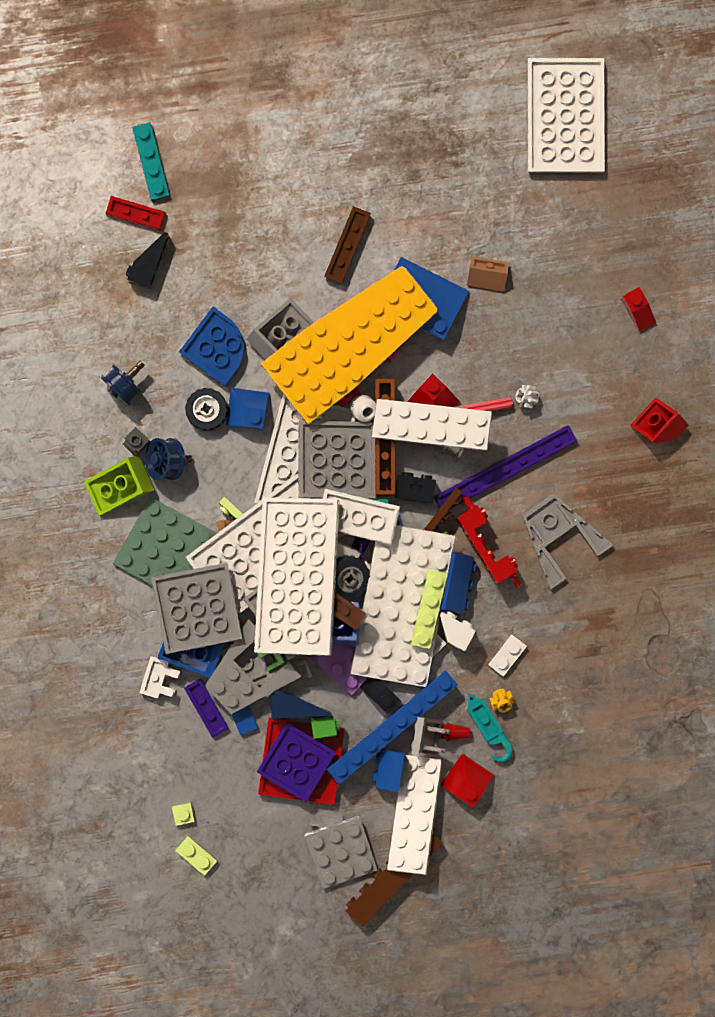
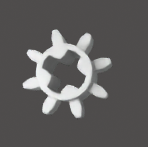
[516,385,539,409]

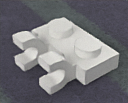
[140,656,182,699]

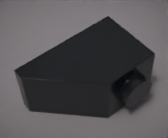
[360,677,400,714]

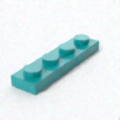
[132,122,170,201]

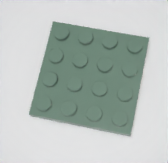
[113,497,217,585]

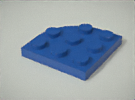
[179,306,244,386]

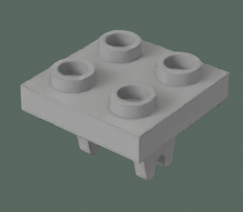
[411,717,449,758]

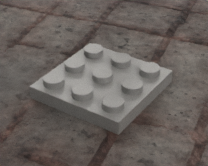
[304,816,377,889]

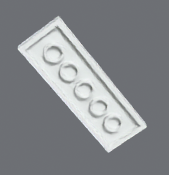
[372,399,492,451]
[387,755,443,875]

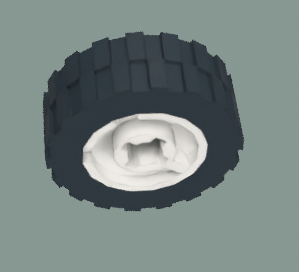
[185,388,228,431]

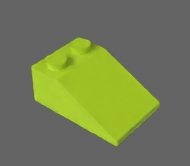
[84,456,154,516]

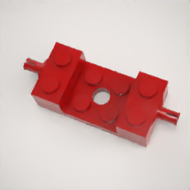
[456,495,523,588]

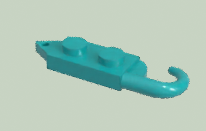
[467,693,513,763]

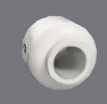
[350,394,376,422]

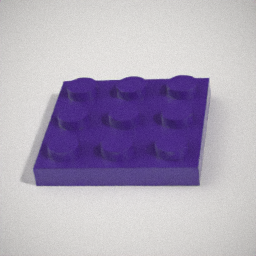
[257,722,336,802]

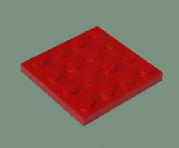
[258,718,345,805]

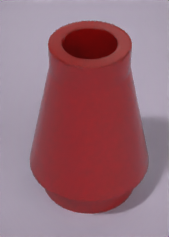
[441,722,470,742]

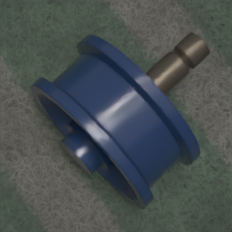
[99,360,145,406]
[145,438,193,481]

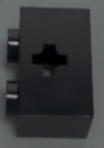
[395,472,436,504]

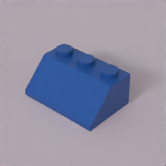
[441,552,477,614]

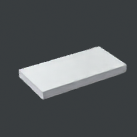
[323,489,401,545]

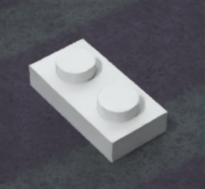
[488,634,527,677]

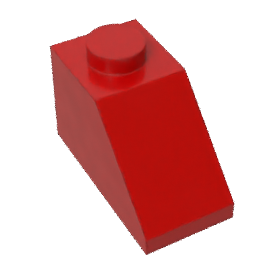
[621,287,656,332]

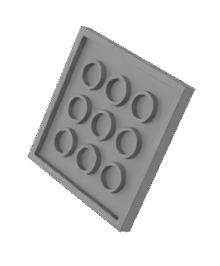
[298,421,376,500]
[151,563,242,654]

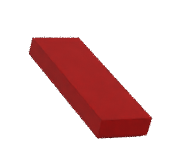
[105,196,166,231]

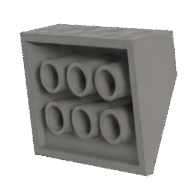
[246,298,314,359]

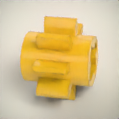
[490,689,515,713]

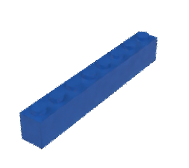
[326,670,458,784]

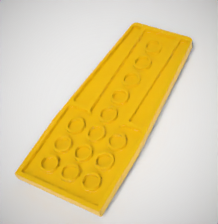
[260,266,437,425]

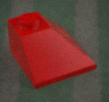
[407,373,460,407]
[630,397,689,443]
[441,753,494,807]

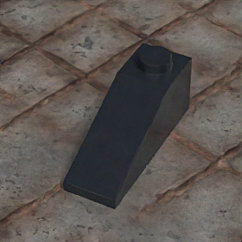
[126,232,169,289]

